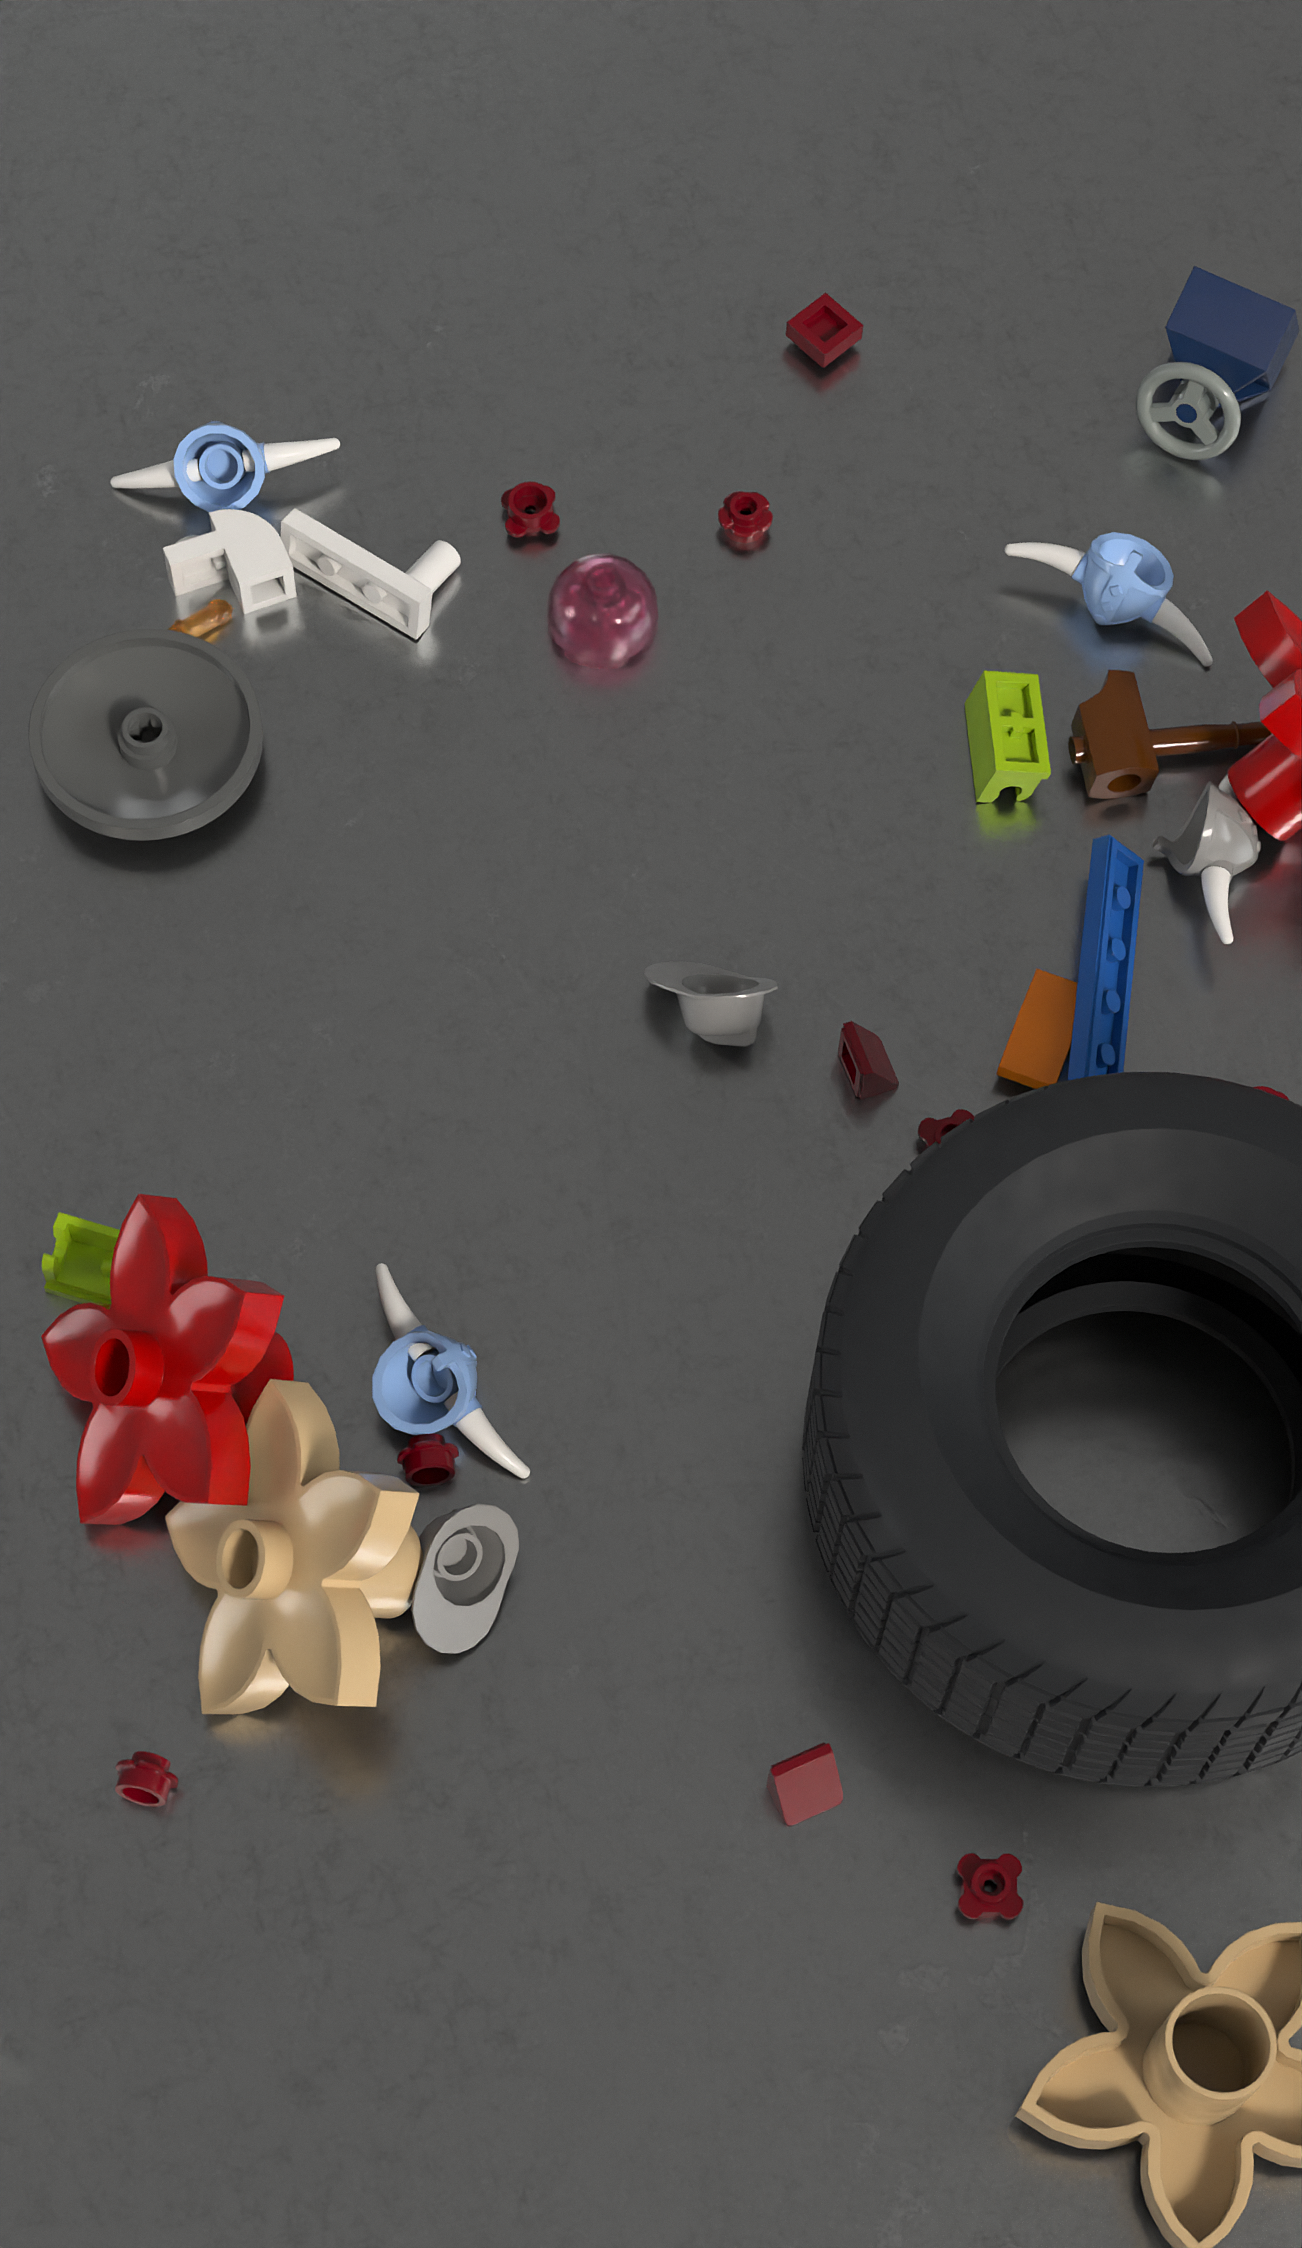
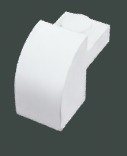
[163,509,297,614]

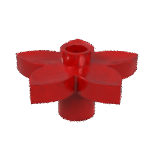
[1227,590,1302,841]
[41,1194,294,1525]

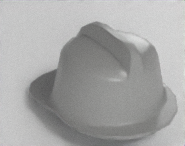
[644,961,778,1047]
[411,1503,519,1654]

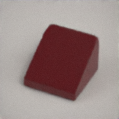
[838,1021,899,1100]
[766,1742,843,1826]

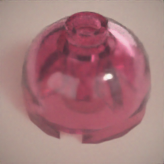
[547,553,659,669]

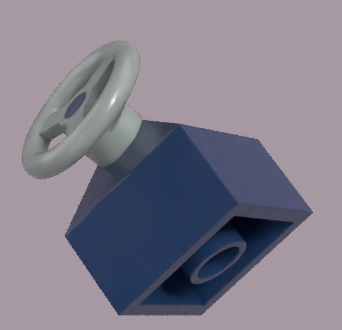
[1135,266,1300,460]

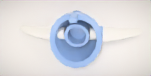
[110,421,340,512]
[1004,532,1213,667]
[372,1263,530,1479]

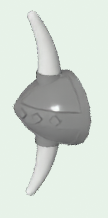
[1153,775,1261,944]

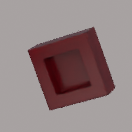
[786,292,863,368]

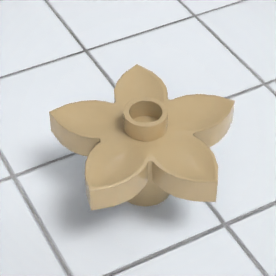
[165,1379,423,1714]
[1015,1902,1302,2248]

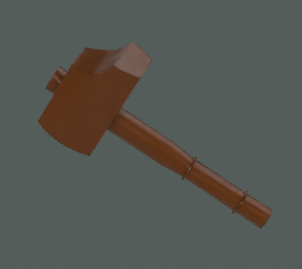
[1068,670,1272,799]

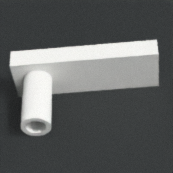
[281,508,461,640]

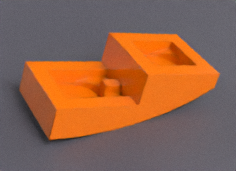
[996,969,1078,1089]

